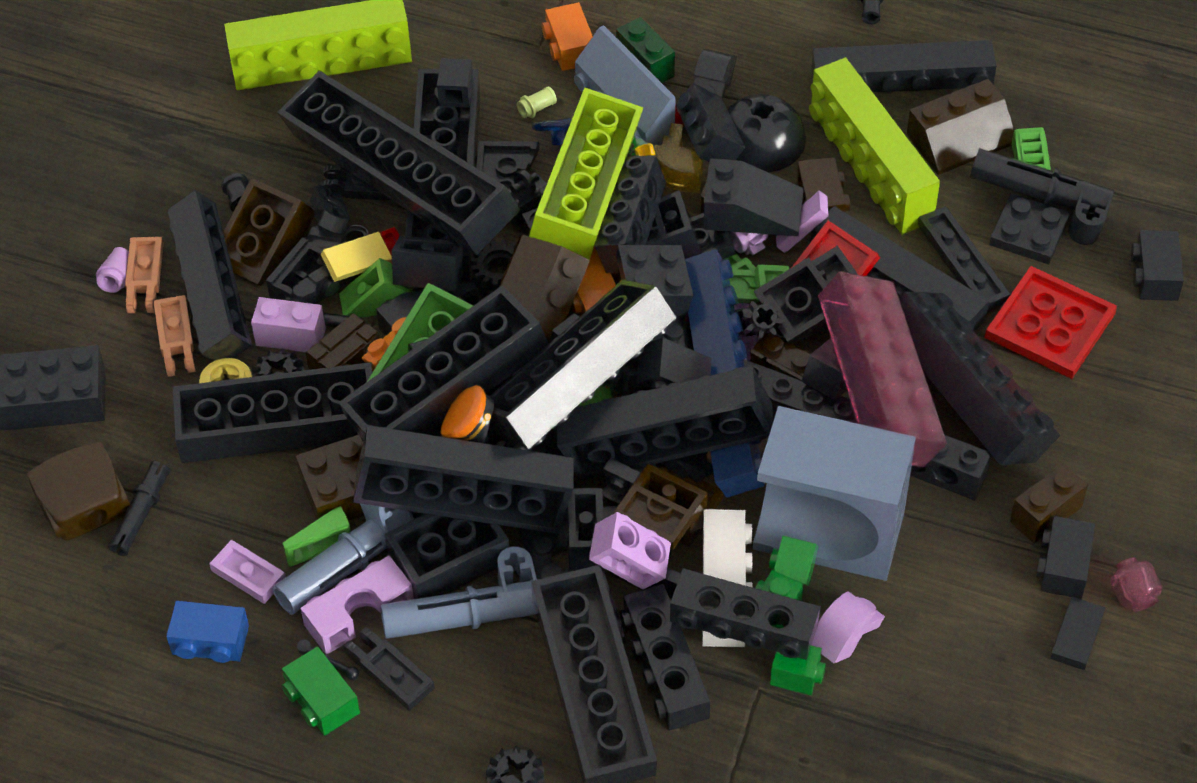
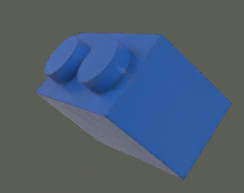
[166,601,249,663]

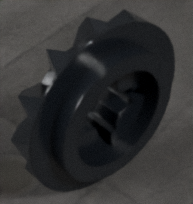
[252,348,304,377]
[486,745,544,783]

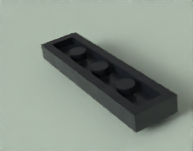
[918,206,1011,311]

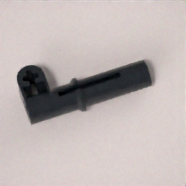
[970,148,1114,245]

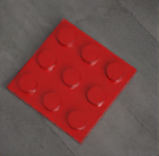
[985,266,1117,379]

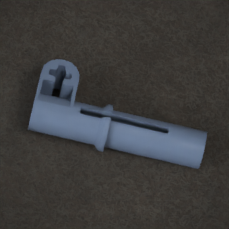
[272,504,414,615]
[380,547,537,639]

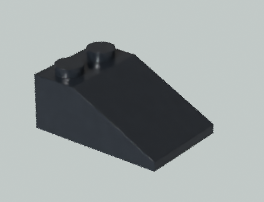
[704,159,804,237]

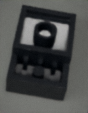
[754,245,874,344]

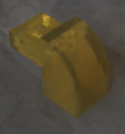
[655,123,703,193]

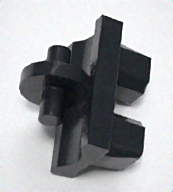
[508,170,547,226]

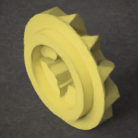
[199,358,252,383]

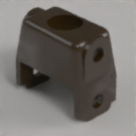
[27,442,130,541]

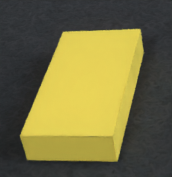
[321,232,392,282]

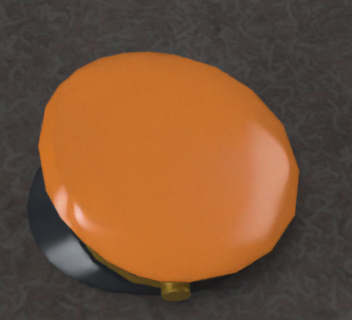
[441,385,494,443]

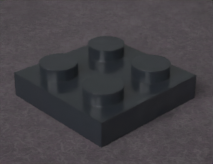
[989,193,1070,265]

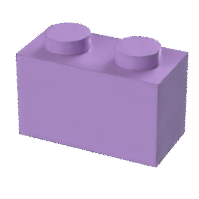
[251,297,326,352]

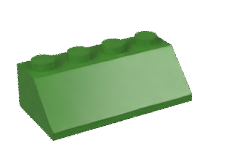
[367,283,473,382]

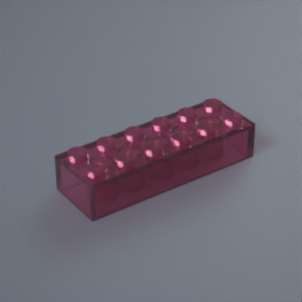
[818,271,947,467]

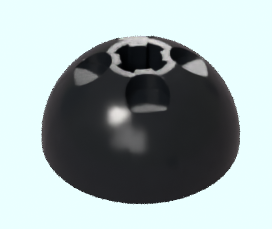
[727,94,806,173]

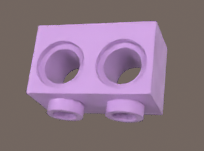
[589,512,671,589]

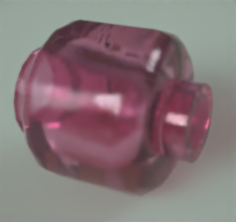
[1110,557,1163,612]

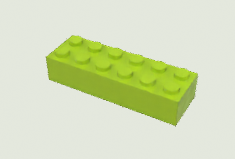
[224,0,412,91]
[809,57,940,235]
[529,87,643,260]

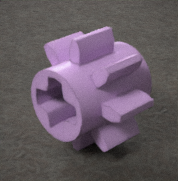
[729,232,768,255]

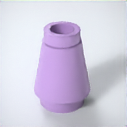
[96,247,129,293]

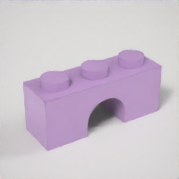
[300,556,414,655]

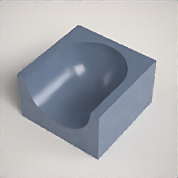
[753,406,916,581]

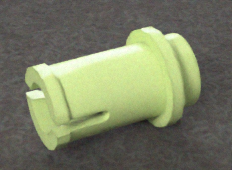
[517,86,557,118]

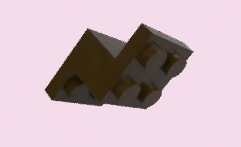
[613,464,724,550]

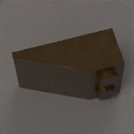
[223,178,315,286]

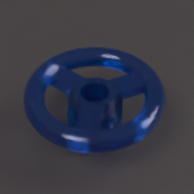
[532,118,572,145]

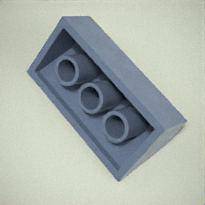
[574,25,675,149]

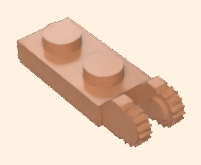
[125,237,164,313]
[154,295,195,377]

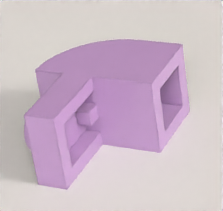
[812,591,885,663]

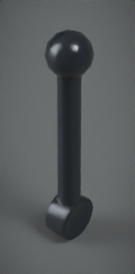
[297,639,359,681]

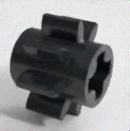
[741,298,784,341]

